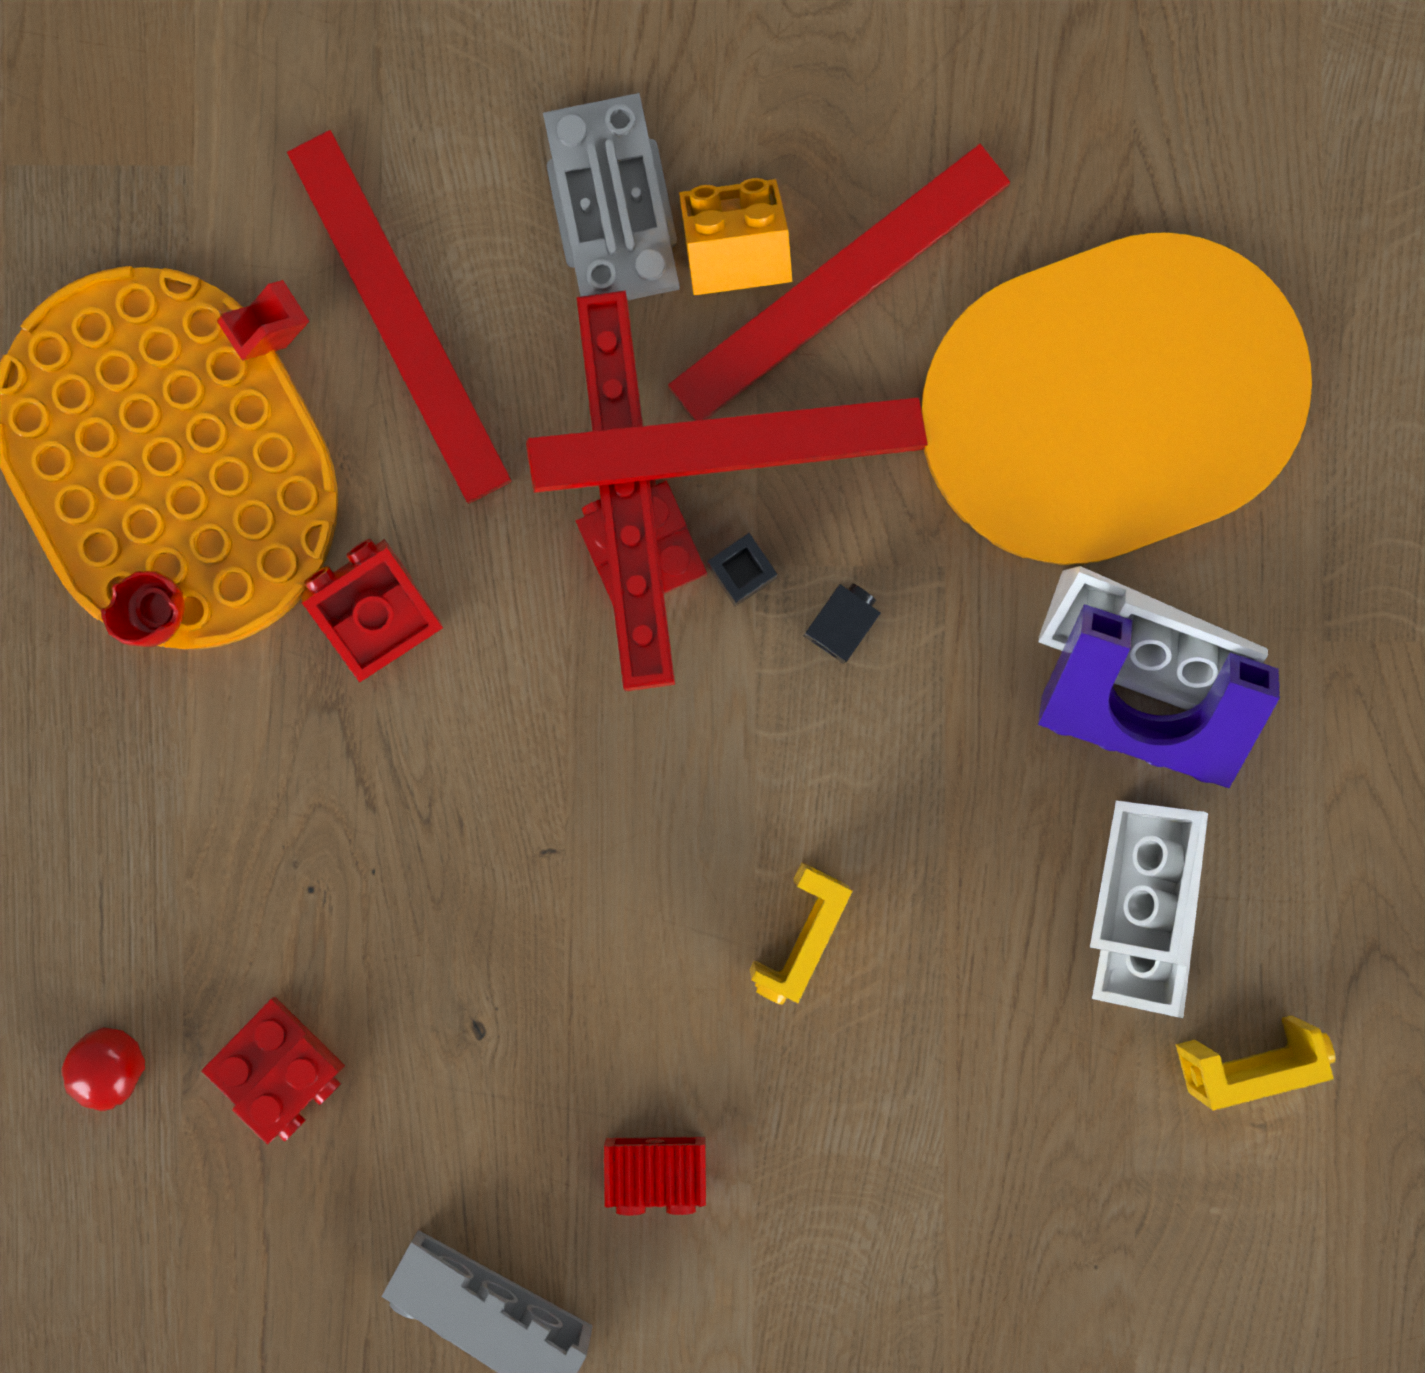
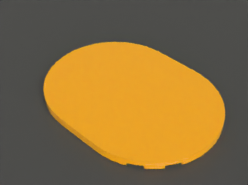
[921,233,1312,565]
[0,266,338,649]

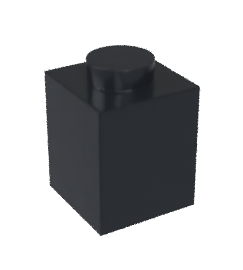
[707,533,778,607]
[803,583,881,664]

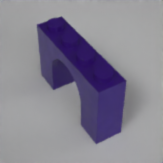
[1038,604,1280,788]

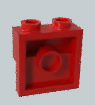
[575,480,707,605]
[301,539,443,683]
[201,997,345,1145]

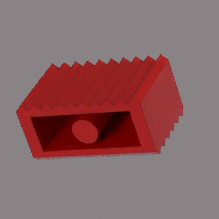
[604,1137,706,1216]

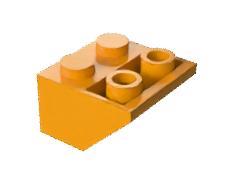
[679,178,792,295]

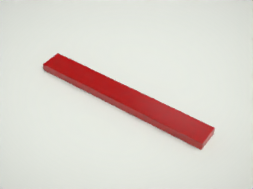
[287,130,512,504]
[668,143,1010,421]
[576,290,676,691]
[526,397,928,493]

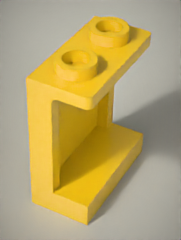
[750,862,853,1005]
[1176,1015,1336,1111]

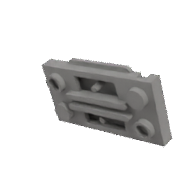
[543,93,680,300]

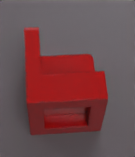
[217,280,310,361]

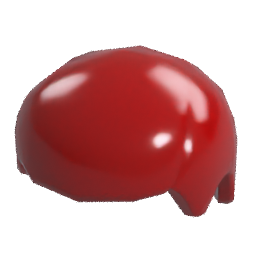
[101,571,185,647]
[61,1027,145,1111]

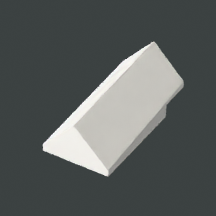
[1039,566,1268,710]
[1090,800,1208,1018]

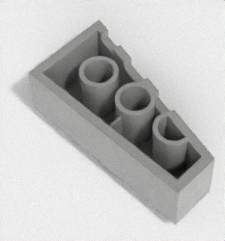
[382,1230,593,1373]

